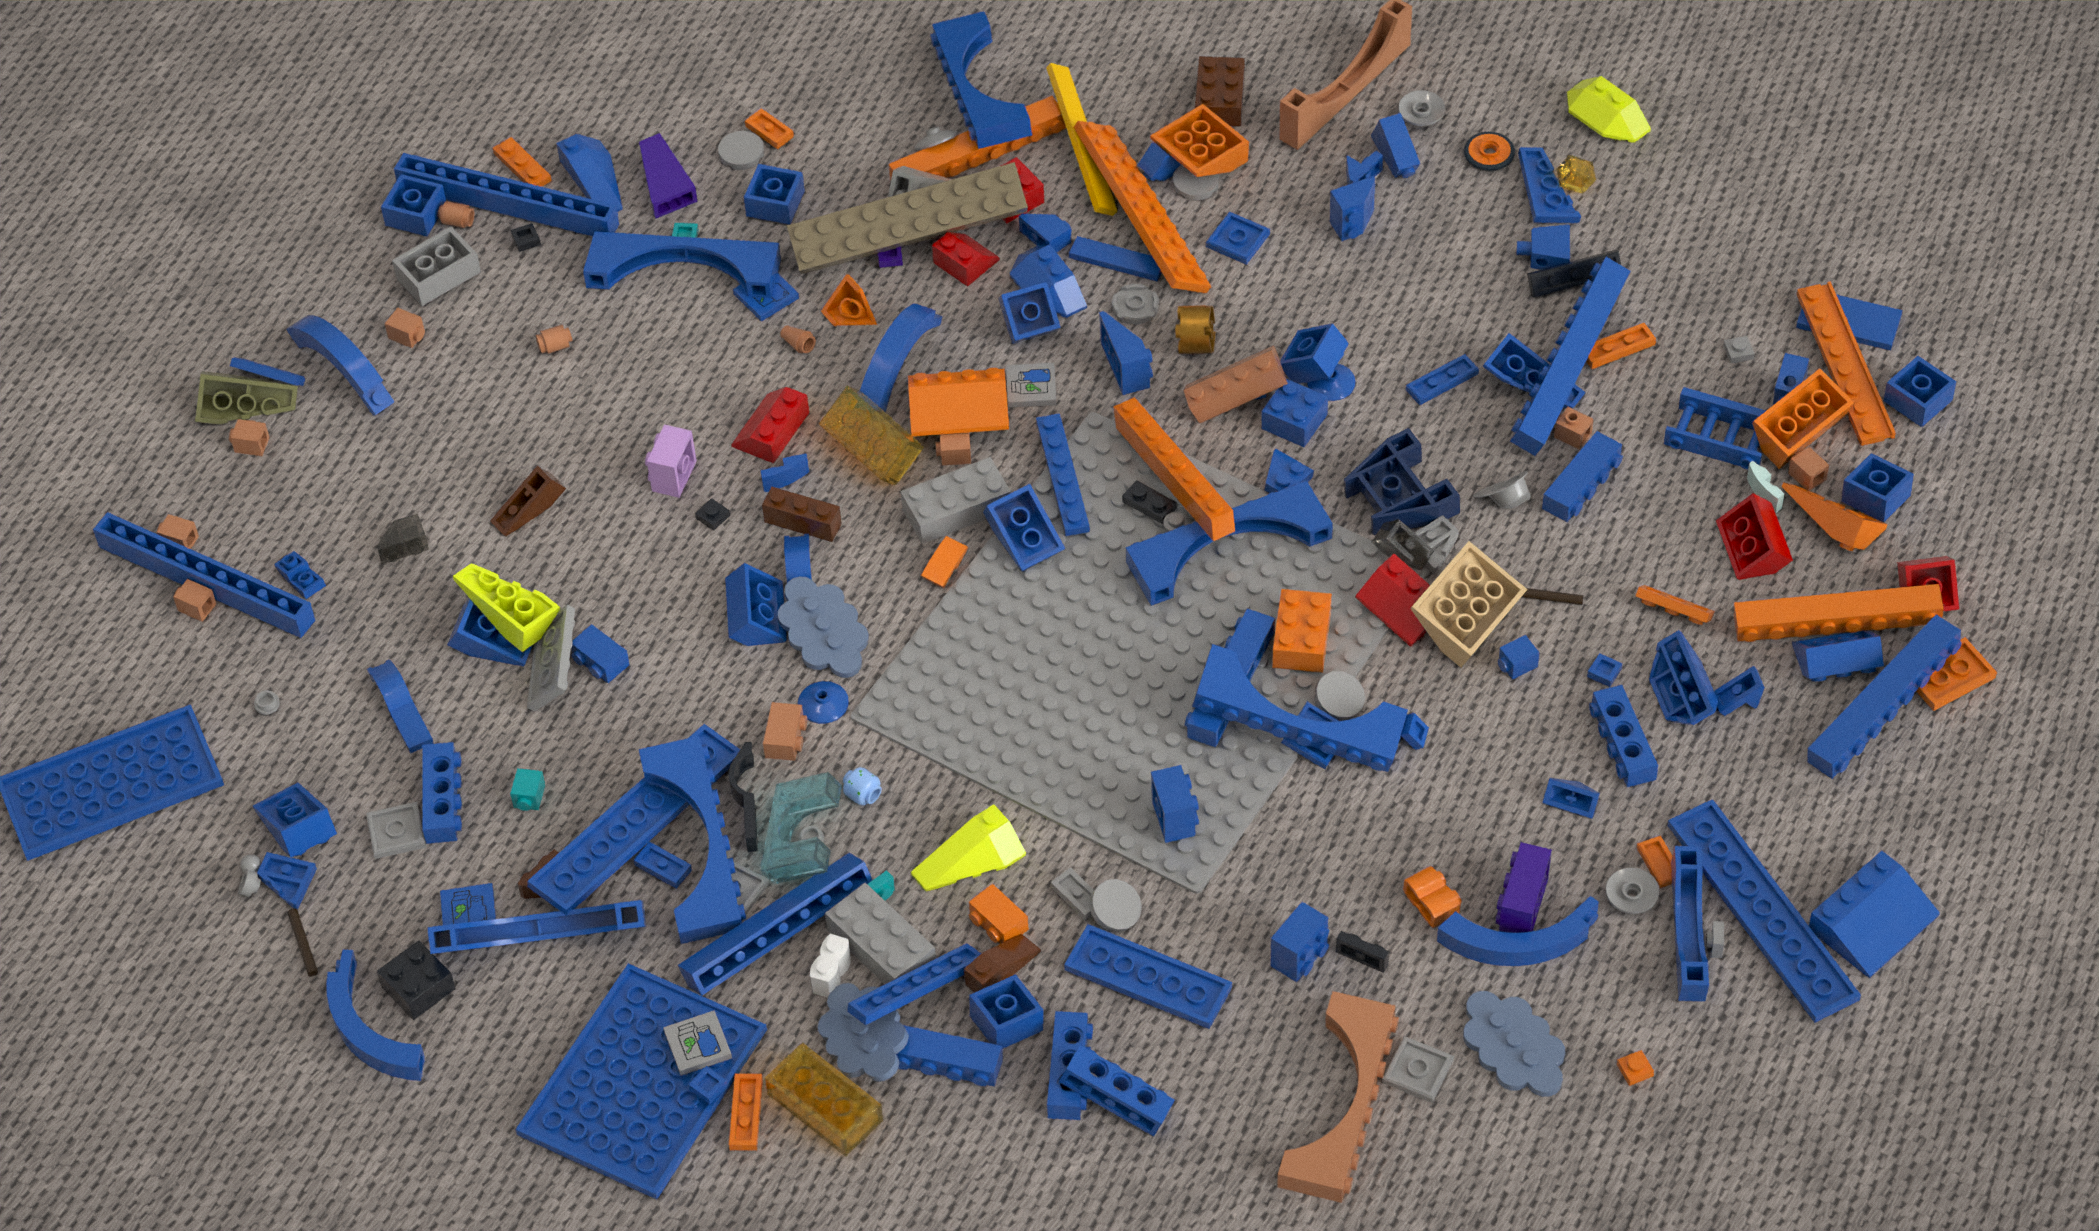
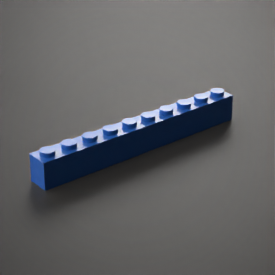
[394,153,619,236]
[1510,257,1631,456]
[93,512,315,638]

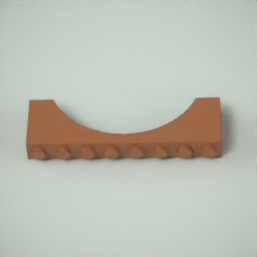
[1279,0,1412,150]
[1277,991,1399,1203]

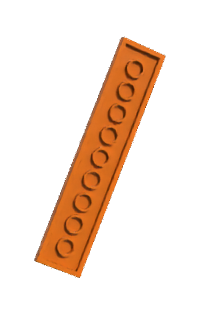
[1073,121,1211,293]

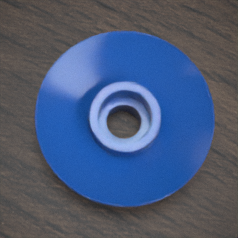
[1307,364,1355,401]
[798,681,849,724]

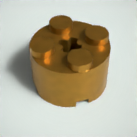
[1175,305,1216,354]

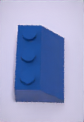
[725,563,787,646]
[1792,630,1884,682]

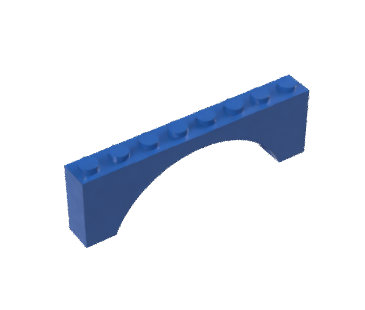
[930,11,1032,149]
[583,231,781,298]
[1126,481,1333,606]
[1192,644,1408,772]
[639,736,746,944]
[427,900,646,954]

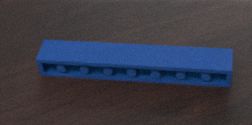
[1807,615,1962,779]
[678,853,873,996]

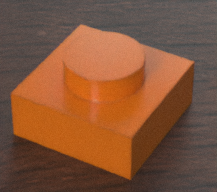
[1617,1050,1654,1086]

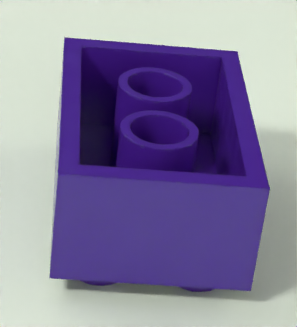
[1495,842,1552,933]

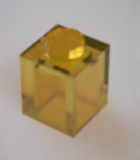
[1556,155,1596,194]

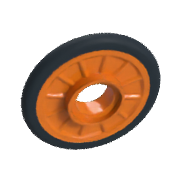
[1464,132,1515,171]

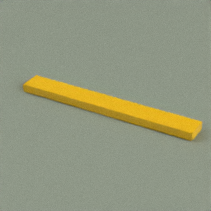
[1046,63,1117,216]

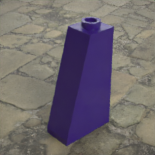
[639,133,698,219]

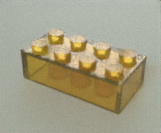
[819,385,924,486]
[765,1042,883,1157]

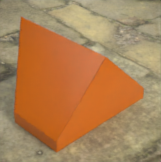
[821,274,877,326]

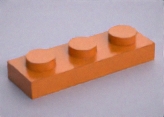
[493,137,552,187]
[1586,323,1656,369]
[1636,585,1715,625]
[729,1074,763,1151]

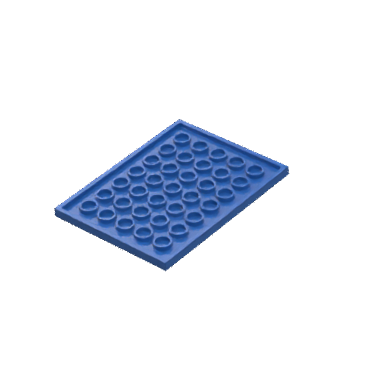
[515,963,767,1200]

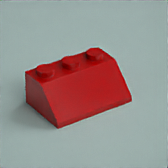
[731,387,809,464]
[1716,493,1793,580]
[1355,554,1430,647]

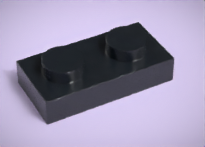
[1122,480,1177,524]
[1336,931,1389,973]

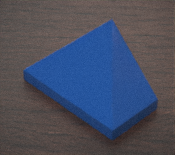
[1543,778,1600,819]

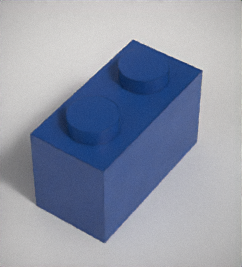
[571,624,630,683]

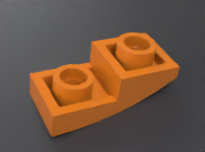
[921,536,968,588]

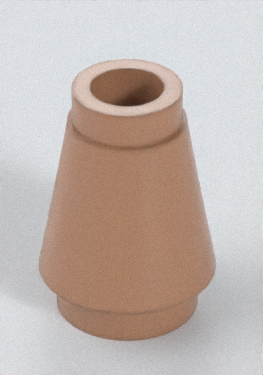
[780,325,816,353]

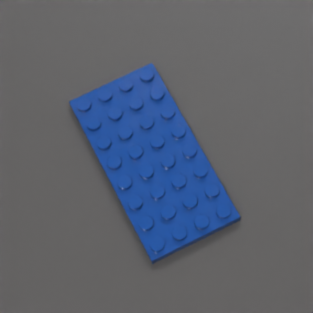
[0,704,224,861]

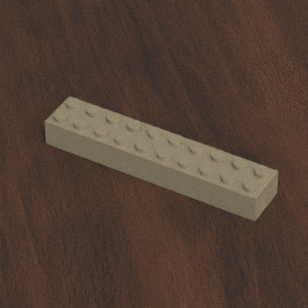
[787,162,1028,275]

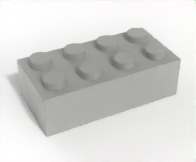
[900,457,1011,544]
[825,883,936,984]

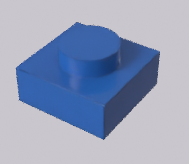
[1587,653,1623,687]
[1401,713,1429,750]
[688,1066,728,1104]

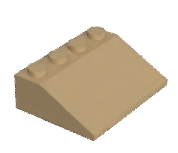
[1411,541,1527,668]

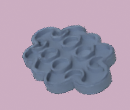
[778,576,869,678]
[818,983,909,1082]
[1463,991,1565,1097]

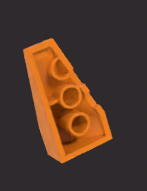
[1782,482,1888,551]

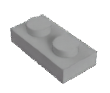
[1051,867,1094,921]

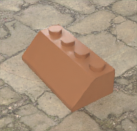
[1184,345,1288,423]

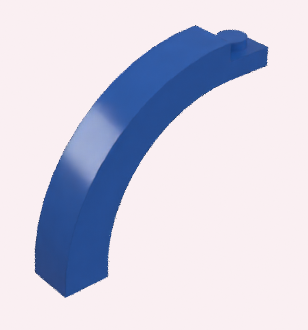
[855,303,943,415]
[286,315,395,416]
[1437,896,1599,966]
[326,950,425,1081]

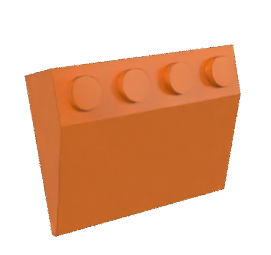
[908,368,1009,436]

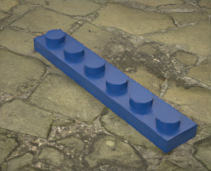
[1036,413,1090,536]
[847,943,981,1025]

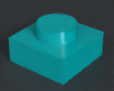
[672,223,699,238]
[867,870,895,901]

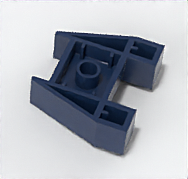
[1344,428,1460,535]

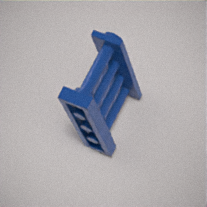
[1664,387,1767,470]

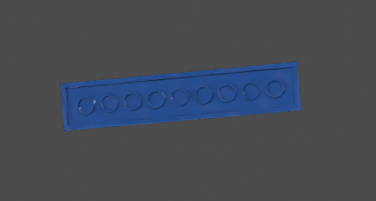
[527,724,740,916]
[1668,799,1861,1023]

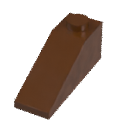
[490,465,566,536]
[964,934,1041,993]

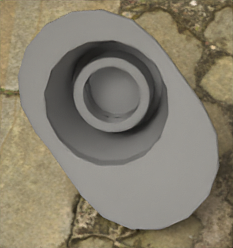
[1473,471,1531,509]

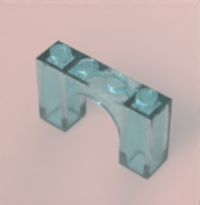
[760,772,842,884]

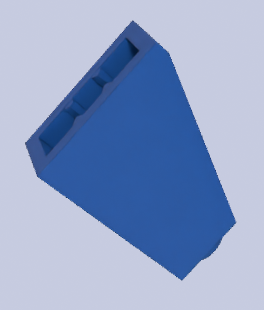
[1371,113,1420,178]

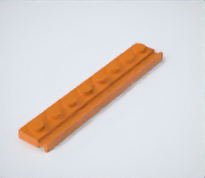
[1797,281,1896,446]

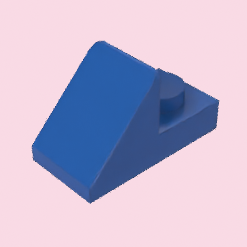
[1346,151,1383,185]
[1714,666,1765,716]

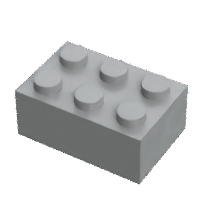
[392,226,481,306]

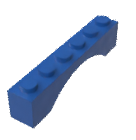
[1671,846,1709,1002]

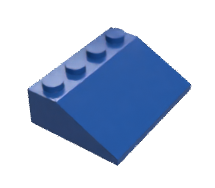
[1809,851,1940,978]

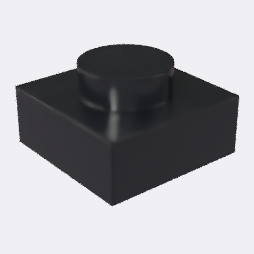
[510,223,541,252]
[695,498,730,531]

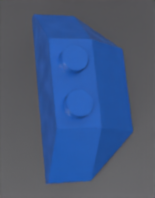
[1010,244,1087,318]
[1649,630,1718,725]

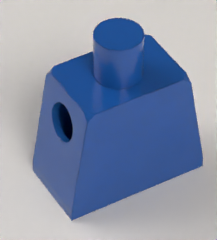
[1516,225,1570,270]
[1773,353,1809,405]

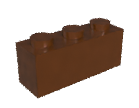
[762,487,842,542]

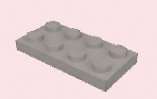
[527,605,575,711]

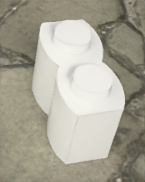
[810,934,851,998]

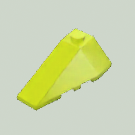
[453,563,560,652]
[911,804,1026,892]

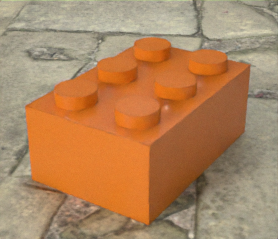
[1272,589,1332,673]

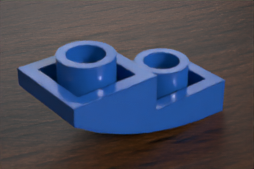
[760,453,809,492]
[274,551,326,599]

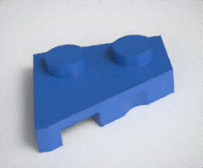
[1264,449,1314,493]
[257,852,317,910]

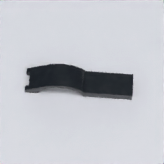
[728,742,758,852]

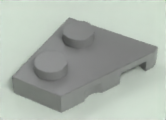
[1404,516,1459,575]

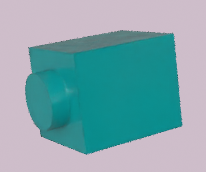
[510,768,545,811]

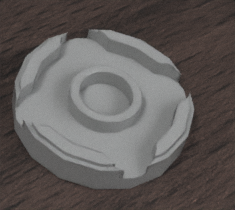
[718,131,764,170]
[1173,165,1219,201]
[1112,284,1159,325]
[1314,671,1365,721]
[1090,879,1142,932]

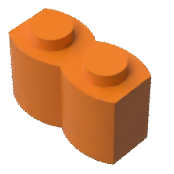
[1403,866,1461,928]

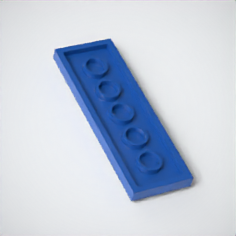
[1064,924,1232,1029]

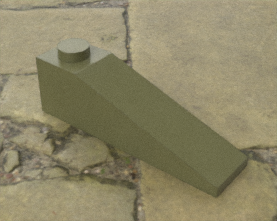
[195,371,298,425]

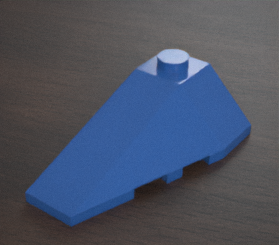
[556,134,623,212]
[1483,333,1586,409]

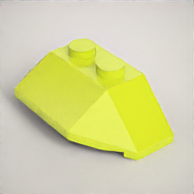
[1567,76,1651,143]

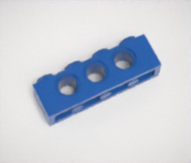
[1589,685,1658,787]
[423,742,462,844]
[1047,1011,1093,1120]
[1059,1045,1175,1137]

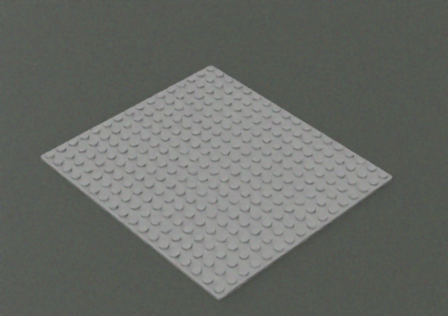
[851,412,1429,894]

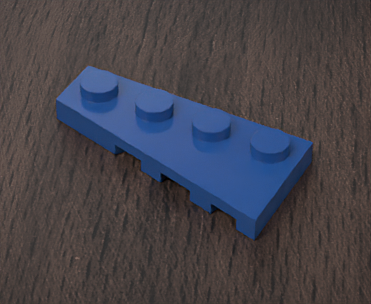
[1518,147,1581,223]

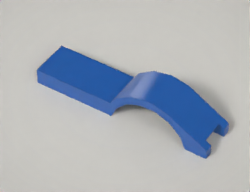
[784,534,812,583]
[367,659,434,754]

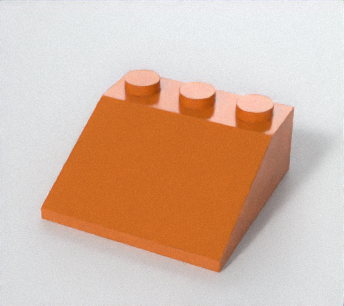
[1150,104,1249,177]

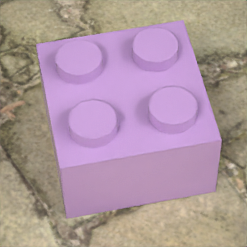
[645,425,697,498]

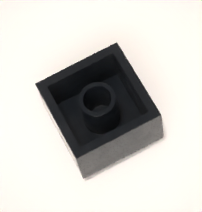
[377,940,456,1020]

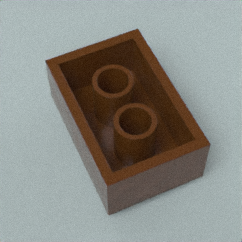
[1195,56,1245,127]

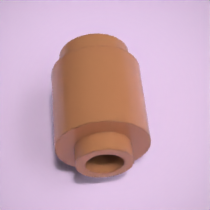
[438,201,475,228]
[535,324,573,354]

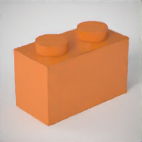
[969,884,1029,944]

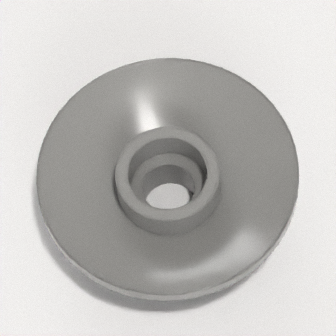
[1399,90,1445,126]
[914,126,958,150]
[1606,868,1659,914]

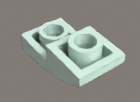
[1747,461,1784,513]

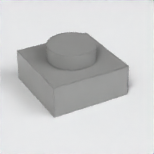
[1723,336,1755,364]
[1706,921,1724,958]

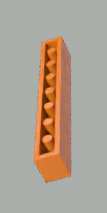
[889,96,1066,180]
[1113,397,1235,541]
[1734,584,1944,642]

